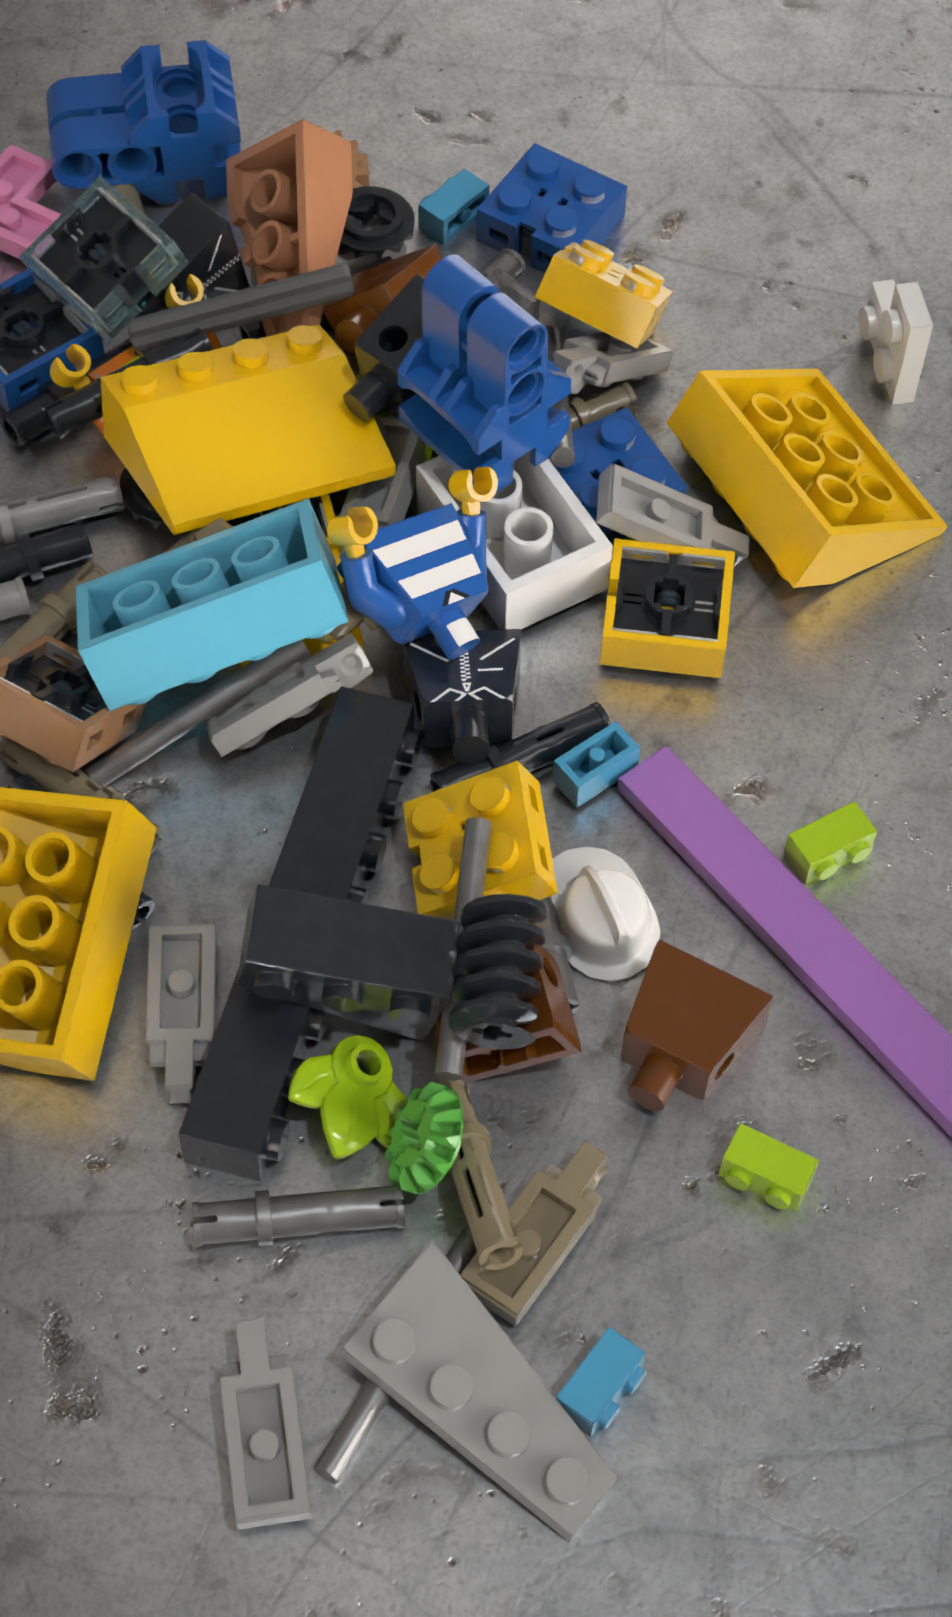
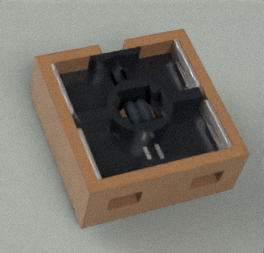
[0,634,146,772]

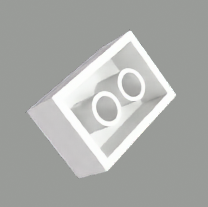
[416,451,613,630]

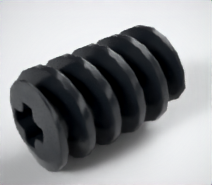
[448,894,548,1049]

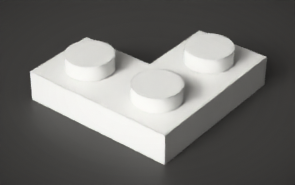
[859,279,933,405]

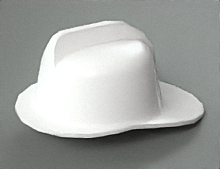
[552,846,661,982]

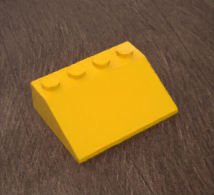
[100,324,396,535]
[667,368,948,588]
[0,787,157,1081]

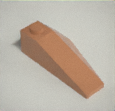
[226,119,353,337]

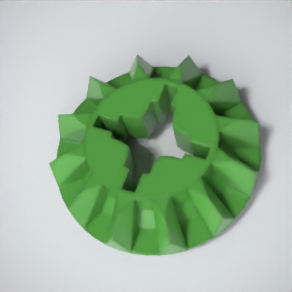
[384,1081,463,1194]

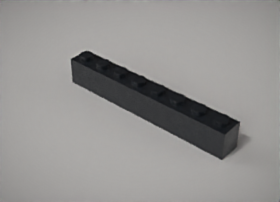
[178,686,422,1182]

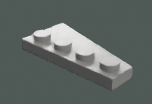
[341,1240,617,1542]

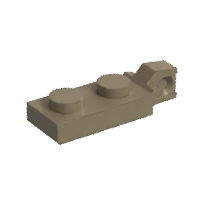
[460,1140,608,1327]

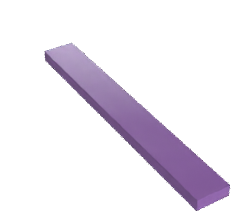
[617,745,952,1138]

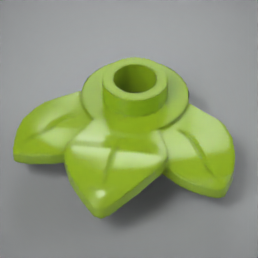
[288,1035,408,1159]

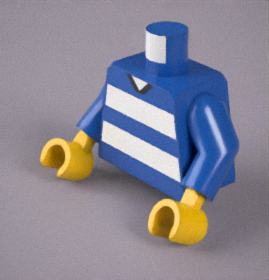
[327,467,498,660]

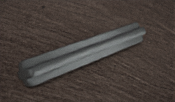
[128,263,355,352]

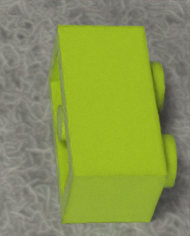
[784,801,877,884]
[719,1123,819,1212]

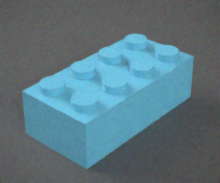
[76,498,348,711]

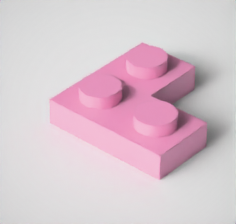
[0,144,68,265]

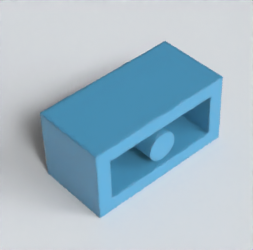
[418,168,490,246]
[552,721,640,808]
[556,1326,647,1437]

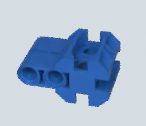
[46,40,241,204]
[397,255,572,493]

